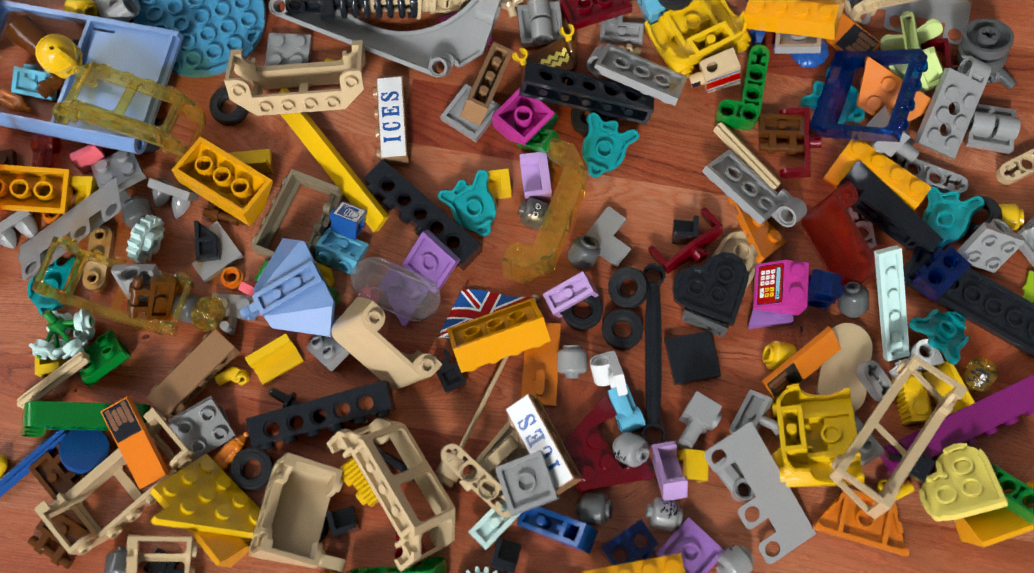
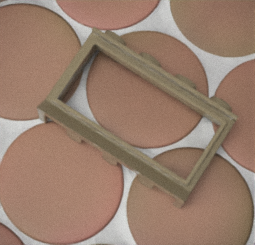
[251,169,345,259]

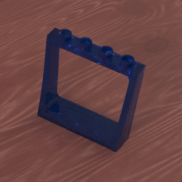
[809,49,928,142]

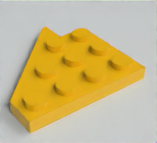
[150,453,260,539]

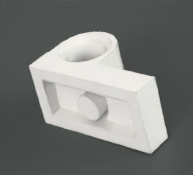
[889,339,944,380]
[590,350,628,396]

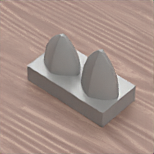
[147,178,199,219]
[0,211,38,249]

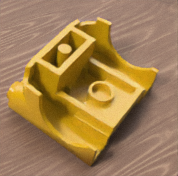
[643,0,751,78]
[772,383,865,487]

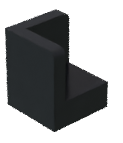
[672,215,699,245]
[326,506,361,538]
[490,537,522,573]

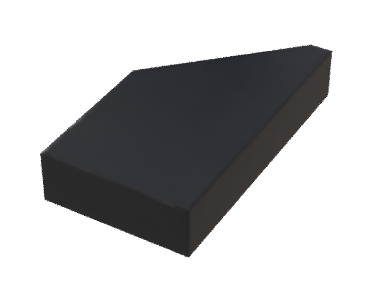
[194,220,221,262]

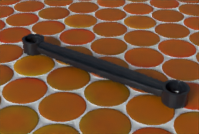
[641,263,666,449]

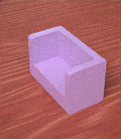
[520,152,552,203]
[543,271,599,318]
[652,441,688,501]

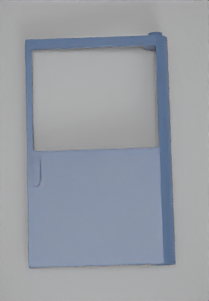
[0,0,184,154]

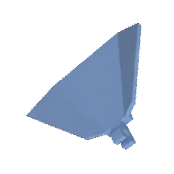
[239,238,335,337]

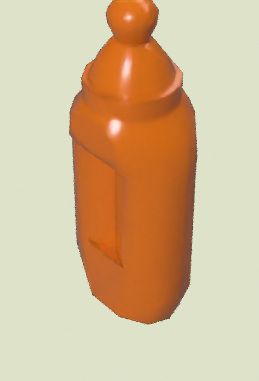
[0,89,32,112]
[213,431,249,471]

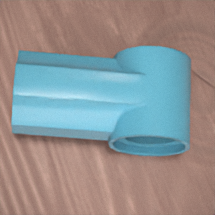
[608,384,646,434]

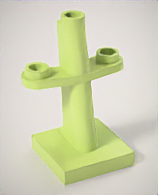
[880,11,943,93]

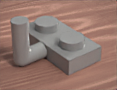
[209,293,257,336]
[729,389,780,438]

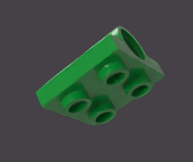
[79,329,132,387]

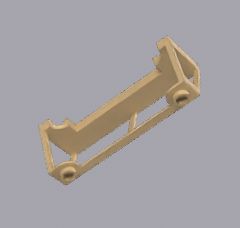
[829,354,968,519]

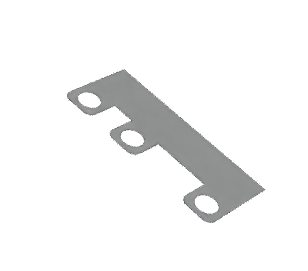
[850,0,972,45]
[19,177,122,280]
[17,189,133,280]
[705,421,816,564]

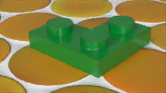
[516,113,559,153]

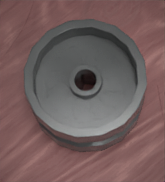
[956,18,1014,74]

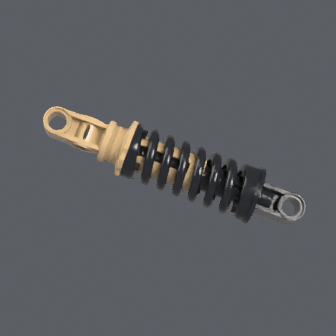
[285,0,471,20]

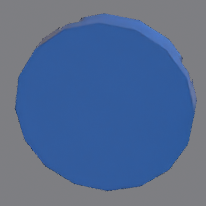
[59,430,110,474]

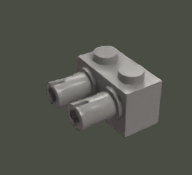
[866,106,919,162]
[677,391,723,449]

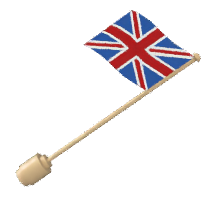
[435,289,540,488]

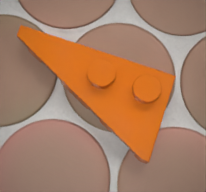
[727,196,787,264]

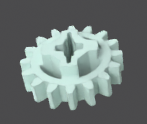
[126,214,165,264]

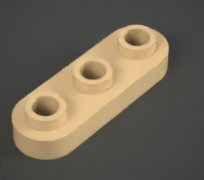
[82,225,115,292]

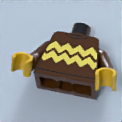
[512,24,578,72]

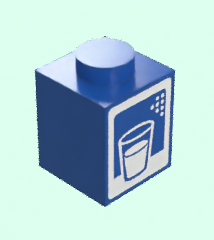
[329,201,367,240]

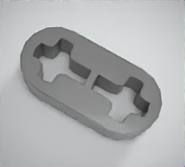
[856,360,892,402]

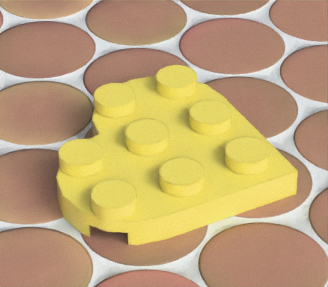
[919,443,1008,521]

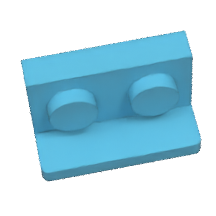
[11,63,57,100]
[315,227,369,276]

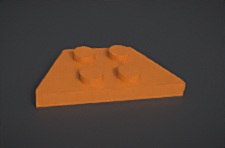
[856,56,931,124]
[812,488,909,557]

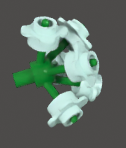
[28,308,95,360]

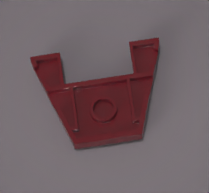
[563,396,654,492]

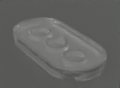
[351,257,441,321]

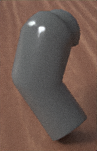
[987,68,1017,90]

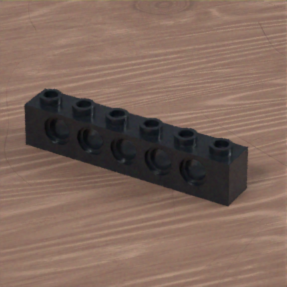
[519,61,654,125]
[364,159,482,271]
[246,380,396,451]

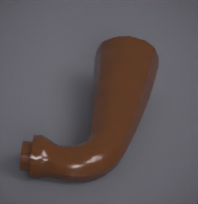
[6,15,65,99]

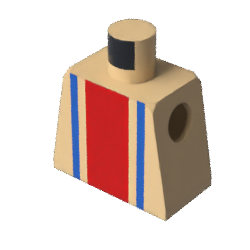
[688,48,741,93]

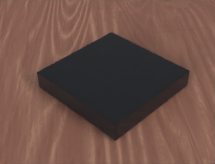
[664,331,721,385]

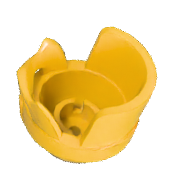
[35,34,83,79]

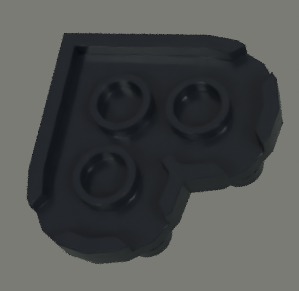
[672,252,749,326]

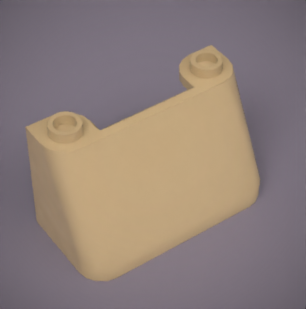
[331,296,442,389]
[249,453,343,568]

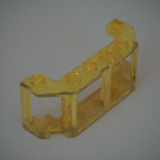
[52,62,206,163]
[502,137,588,284]
[31,236,195,336]

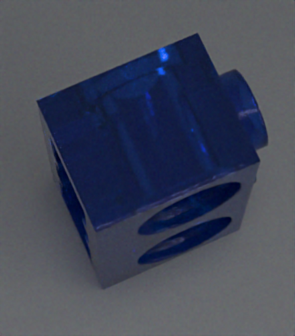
[912,245,972,302]
[807,269,844,310]
[600,519,658,566]

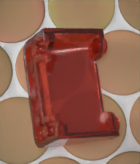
[801,181,887,290]

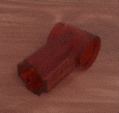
[30,134,61,168]

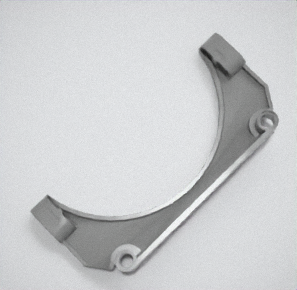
[269,0,504,77]

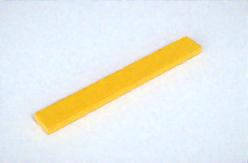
[279,88,389,232]

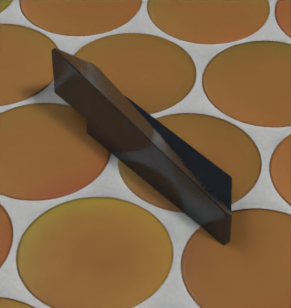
[837,160,941,252]

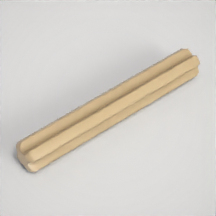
[713,122,781,190]
[17,351,90,409]

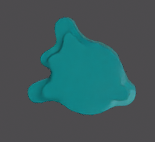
[800,66,865,124]
[581,112,639,178]
[438,170,497,237]
[922,186,985,249]
[27,257,83,316]
[909,309,969,365]

